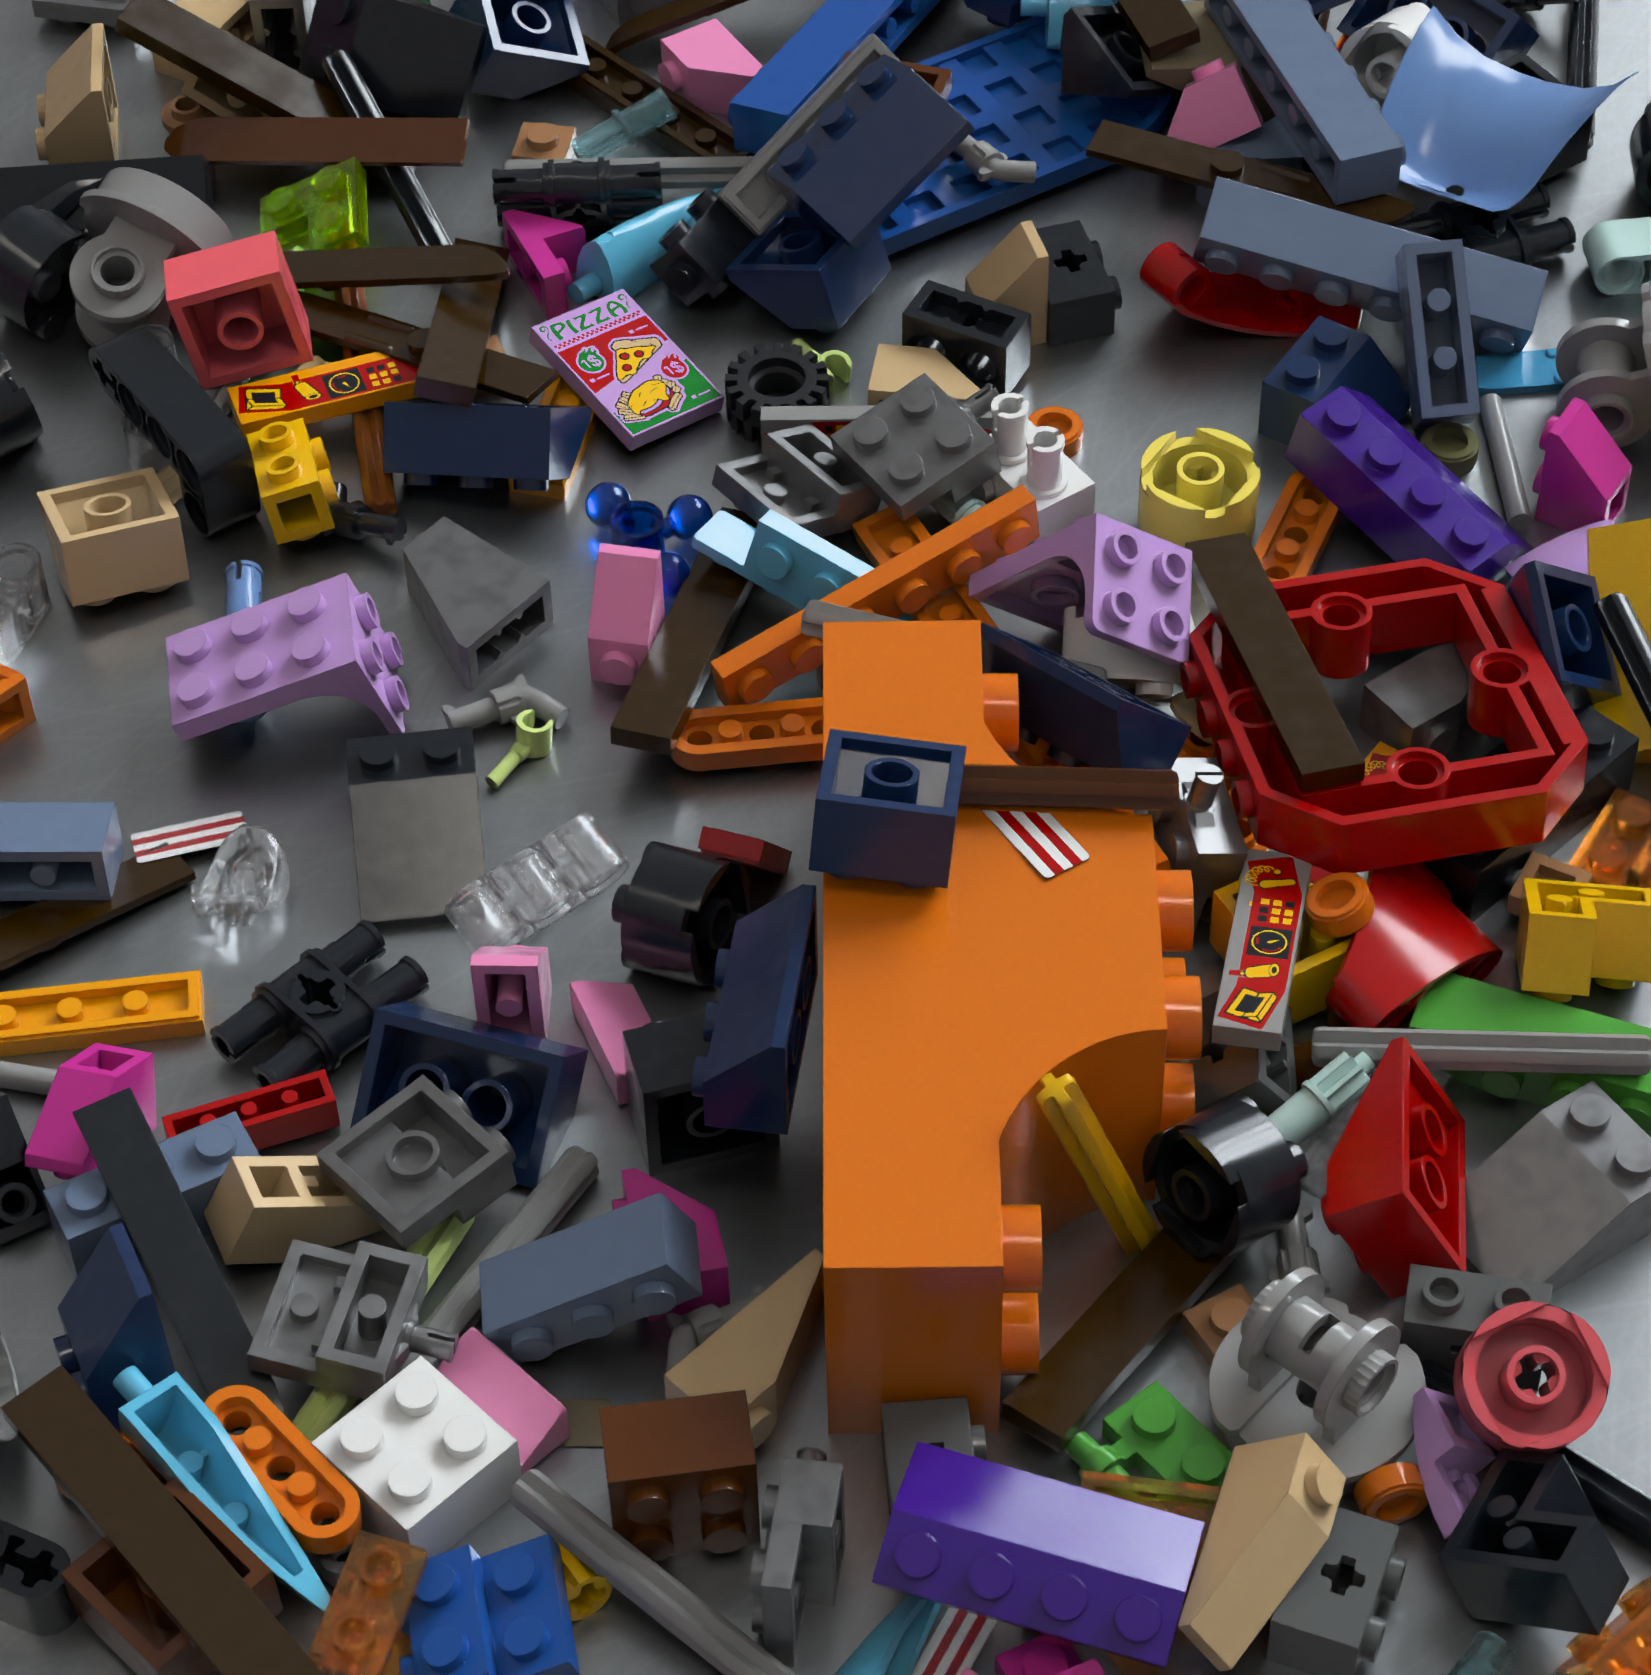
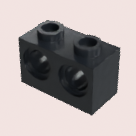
[902,280,1031,394]

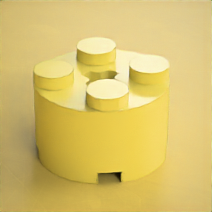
[1138,428,1260,548]

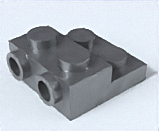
[316,1075,517,1249]

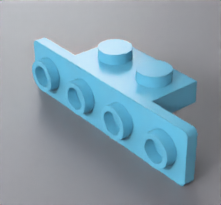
[691,509,913,621]

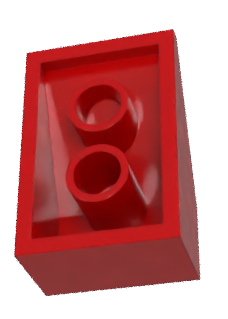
[1320,1036,1466,1300]

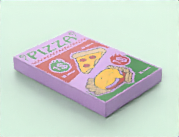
[529,289,725,451]

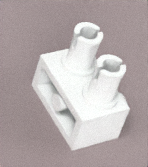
[970,393,1095,546]

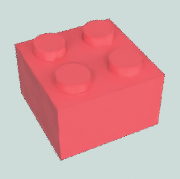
[163,230,313,390]

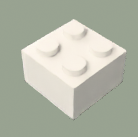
[311,1356,522,1567]

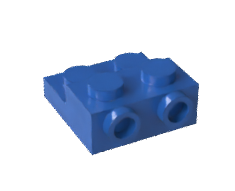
[392,1533,580,1675]

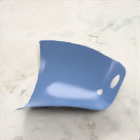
[1381,6,1639,212]

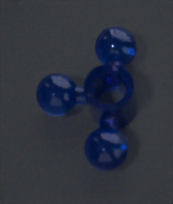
[585,482,713,600]

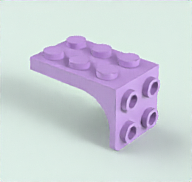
[968,512,1192,666]
[165,573,410,742]

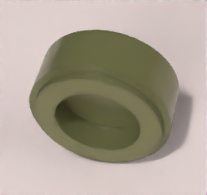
[1420,422,1480,477]

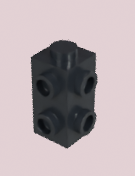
[649,187,756,306]

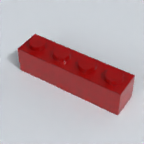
[161,1069,341,1150]

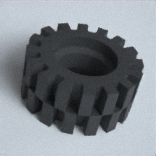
[725,342,829,443]

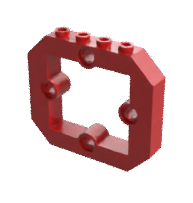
[1180,558,1589,873]

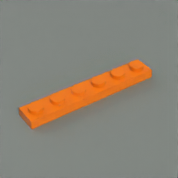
[710,484,1040,706]

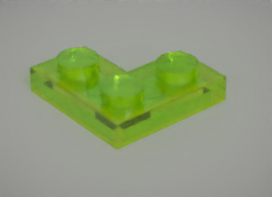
[260,156,369,250]

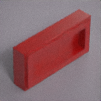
[697,826,792,875]

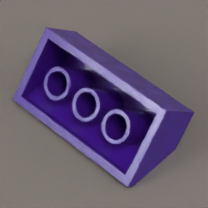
[1285,386,1534,582]
[872,1441,1205,1669]

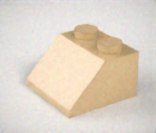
[35,23,119,165]
[36,467,190,607]

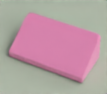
[569,980,652,1106]
[437,1327,570,1475]

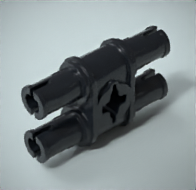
[492,157,663,230]
[1396,182,1576,266]
[210,919,429,1088]

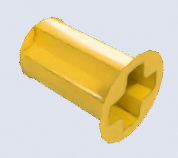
[553,1538,612,1621]

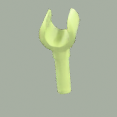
[791,338,852,392]
[485,709,553,789]

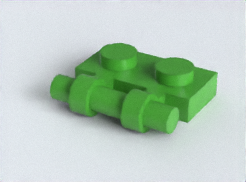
[1065,1380,1232,1524]

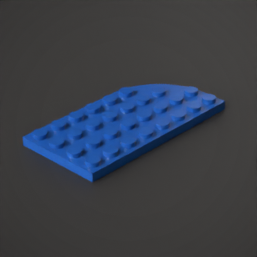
[878,16,1177,256]

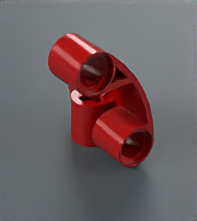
[1140,242,1363,338]
[1325,862,1503,1028]

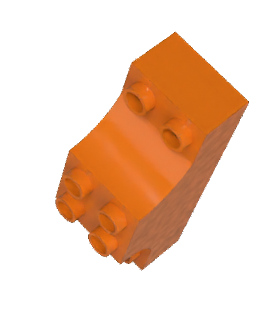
[823,620,1202,1434]

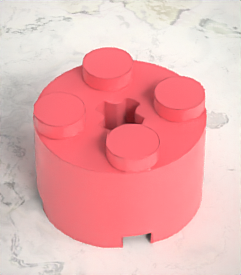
[1453,1301,1611,1453]

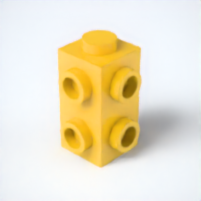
[246,417,340,545]

